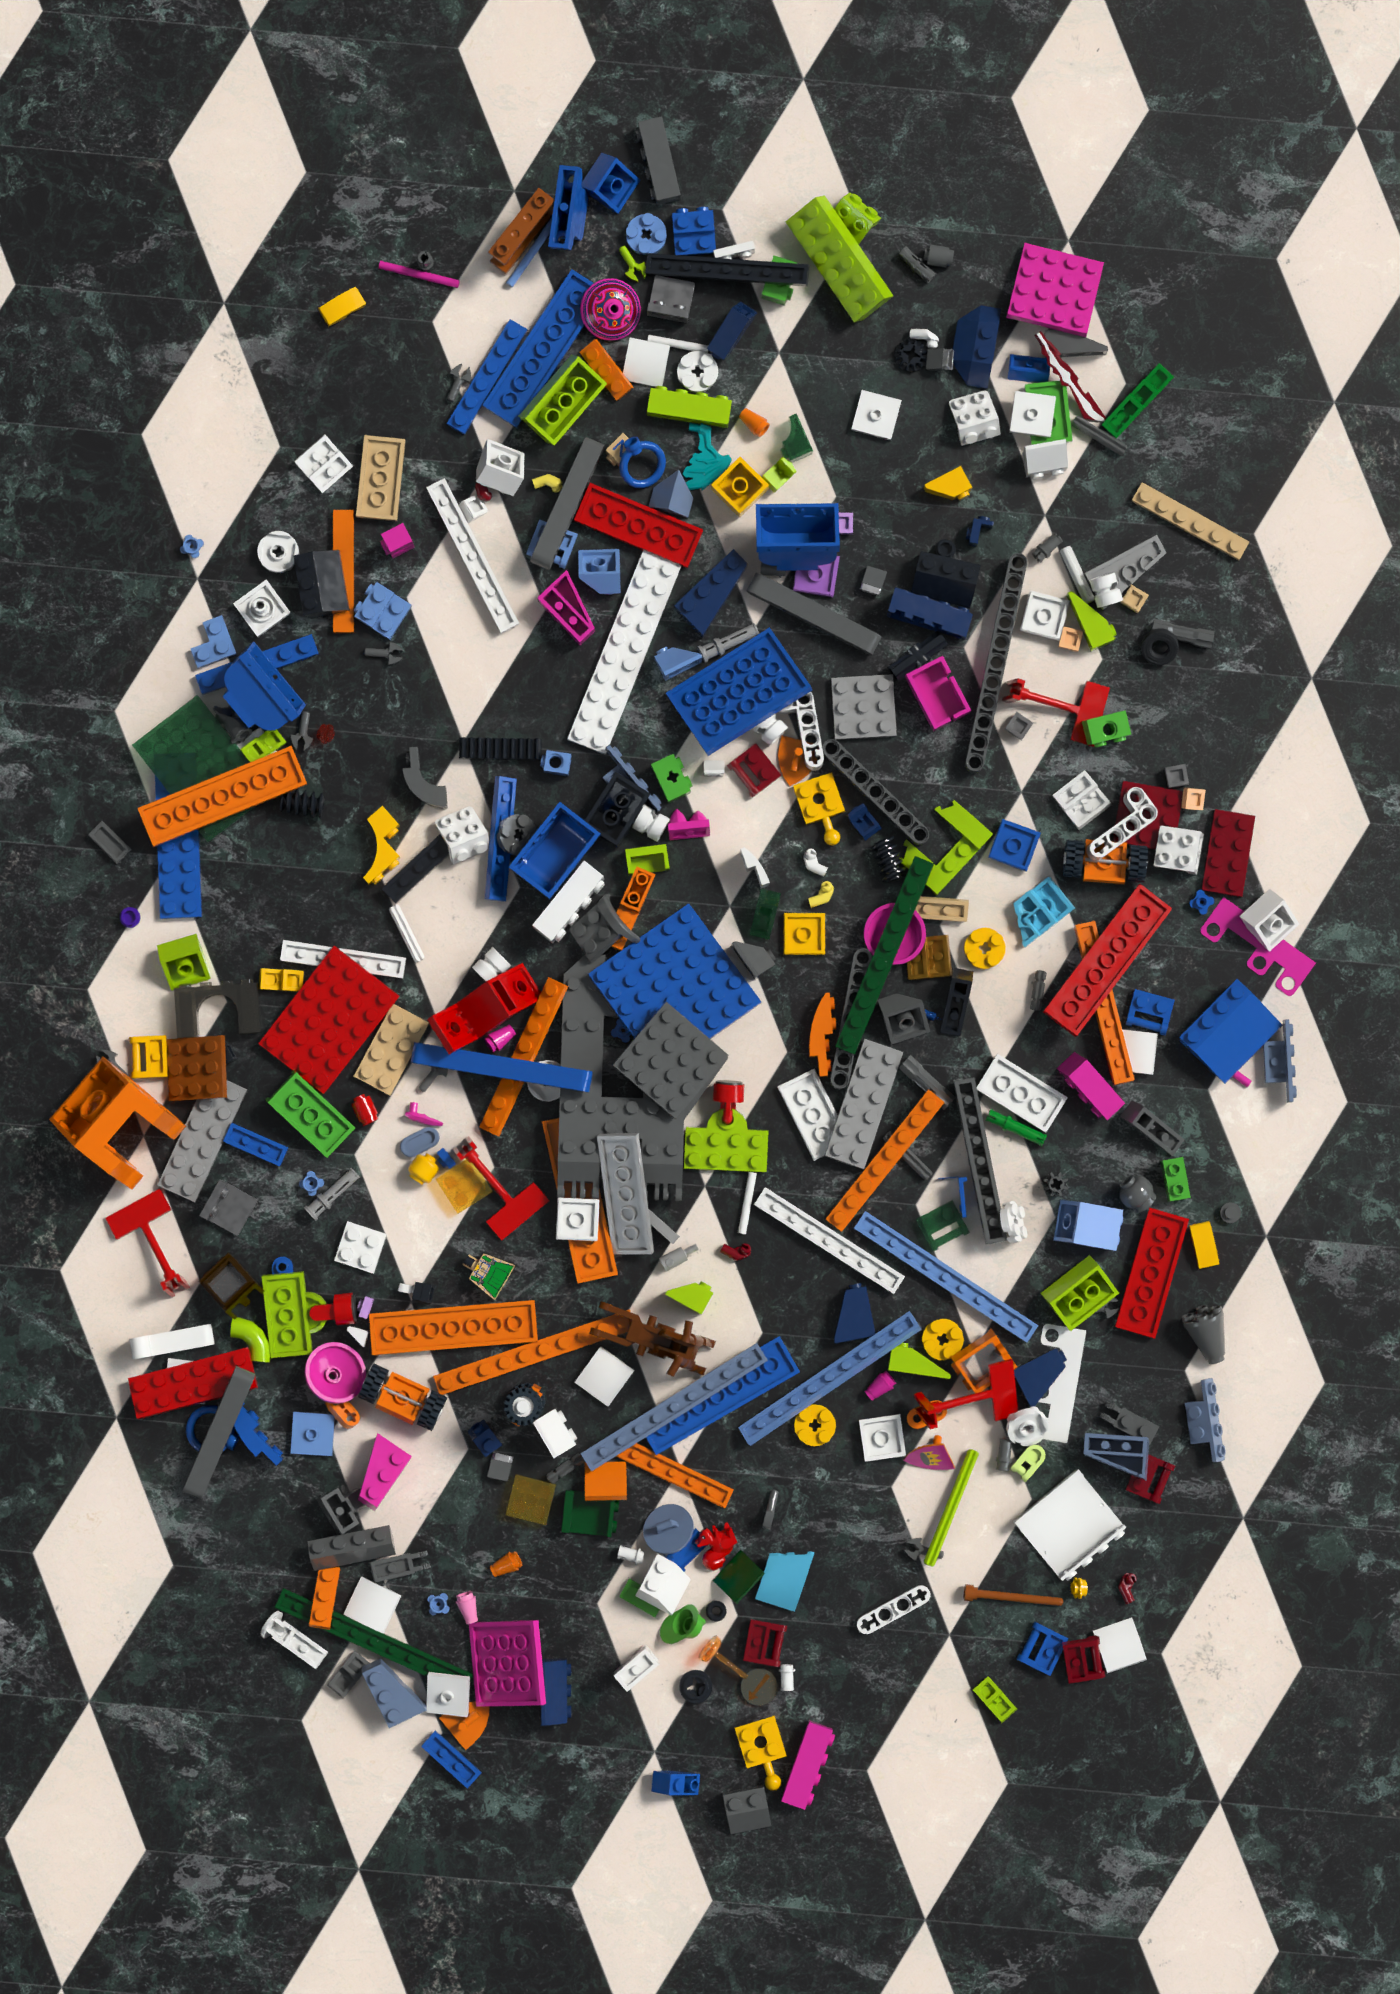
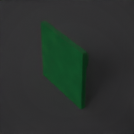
[713,1550,765,1604]

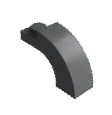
[403,747,448,808]

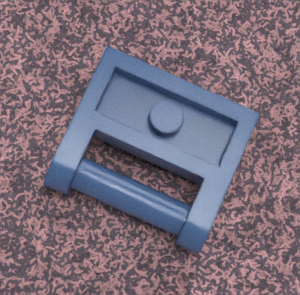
[526,519,578,569]

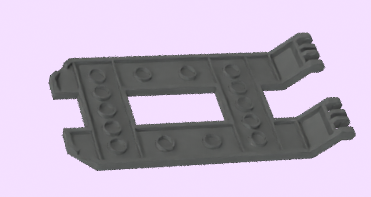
[557,955,684,1201]

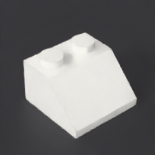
[476,439,524,496]
[1022,439,1068,479]
[1240,889,1299,952]
[533,1409,577,1458]
[635,1554,691,1616]

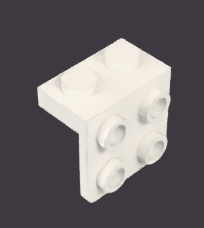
[949,390,1001,446]
[435,806,489,864]

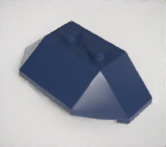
[953,305,1001,389]

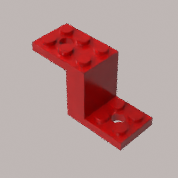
[427,963,541,1055]

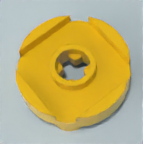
[964,928,1006,969]
[922,1319,964,1360]
[794,1404,836,1446]

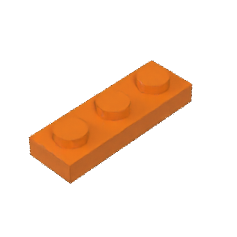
[579,339,634,401]
[309,1567,340,1630]

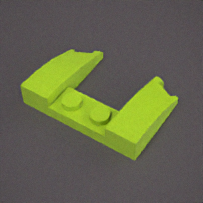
[899,800,993,896]

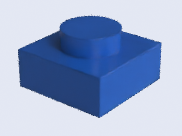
[437,1148,457,1169]

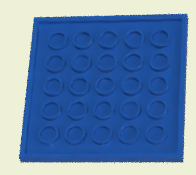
[588,904,761,1039]

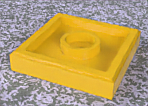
[784,913,825,955]

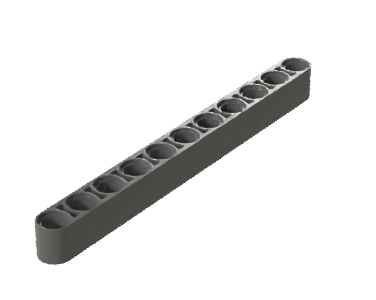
[965,553,1027,773]

